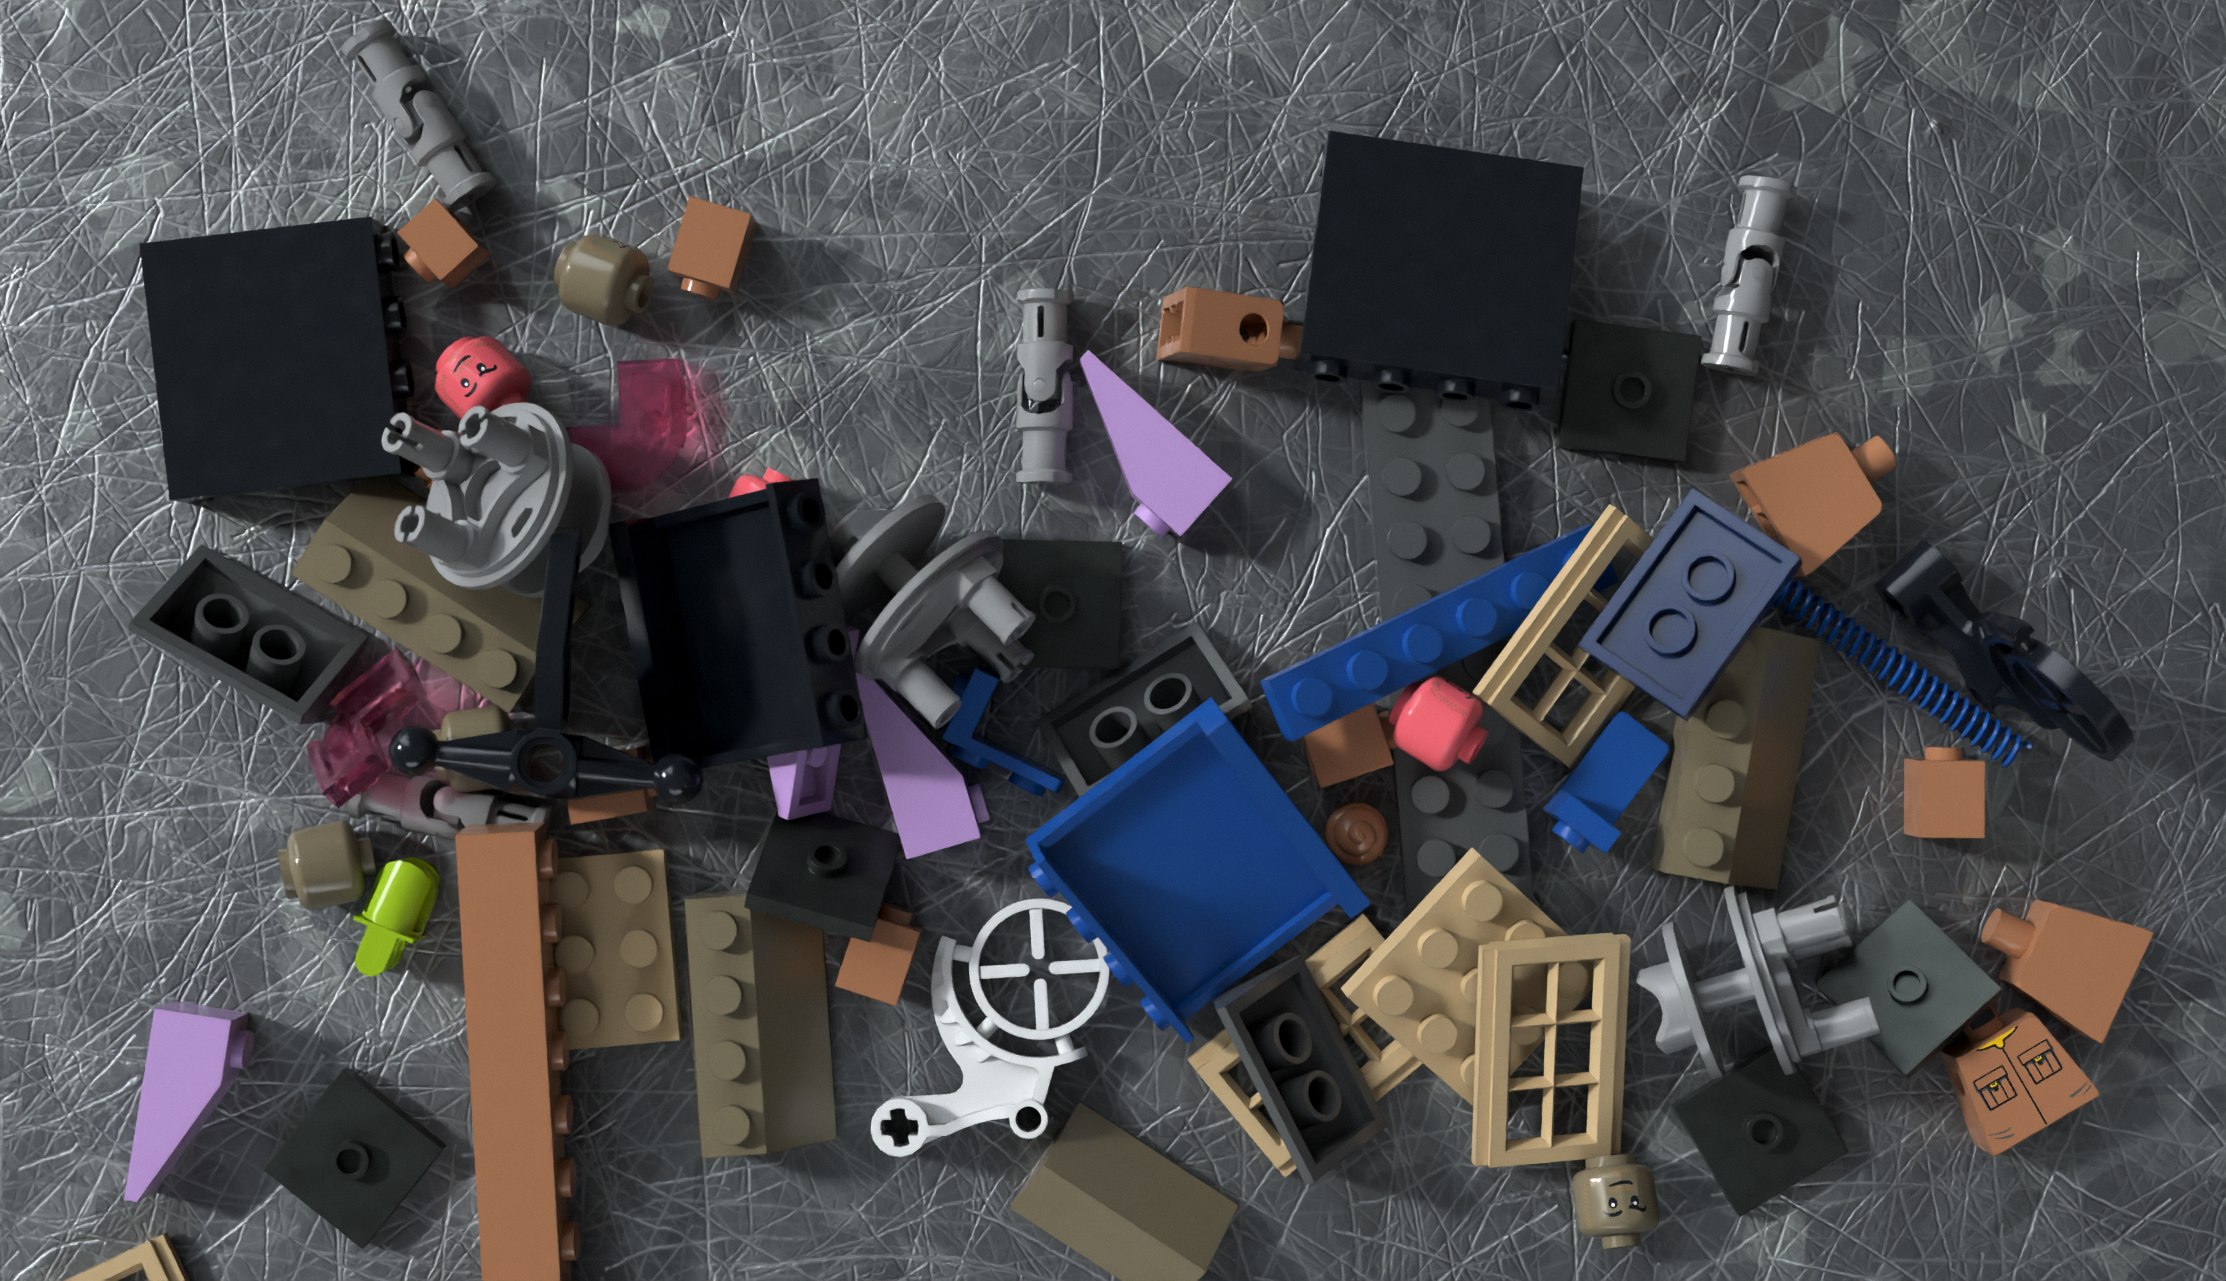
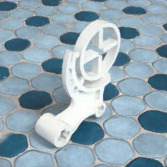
[870,899,1109,1157]

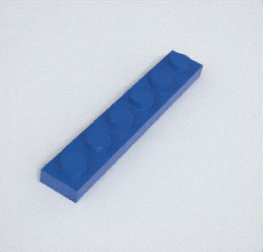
[1260,524,1619,741]

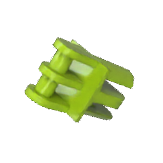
[353,857,440,977]

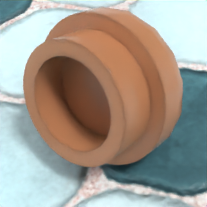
[1324,802,1389,866]

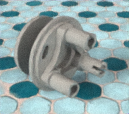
[381,403,611,598]
[829,495,1036,729]
[1636,885,1881,1080]

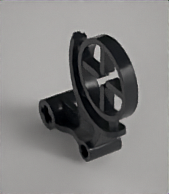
[1874,540,2134,761]

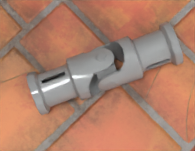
[341,19,497,212]
[1701,175,1797,376]
[1016,288,1074,485]
[348,761,553,839]

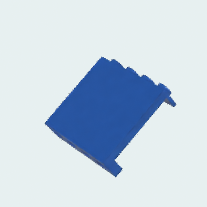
[1025,697,1371,1044]

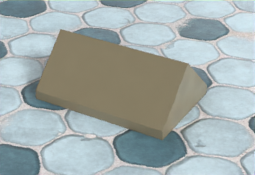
[1010,1100,1239,1281]

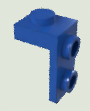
[942,665,1066,797]
[1543,712,1669,854]

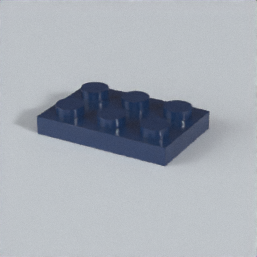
[1578,488,1803,722]

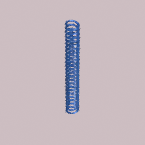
[1773,578,2032,768]

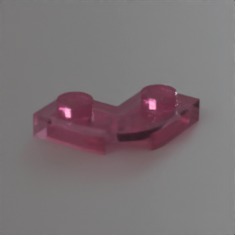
[565,358,687,491]
[307,647,426,808]

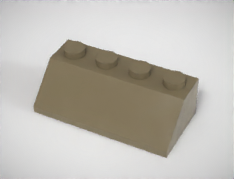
[290,477,591,713]
[1651,626,1820,890]
[684,890,838,1158]

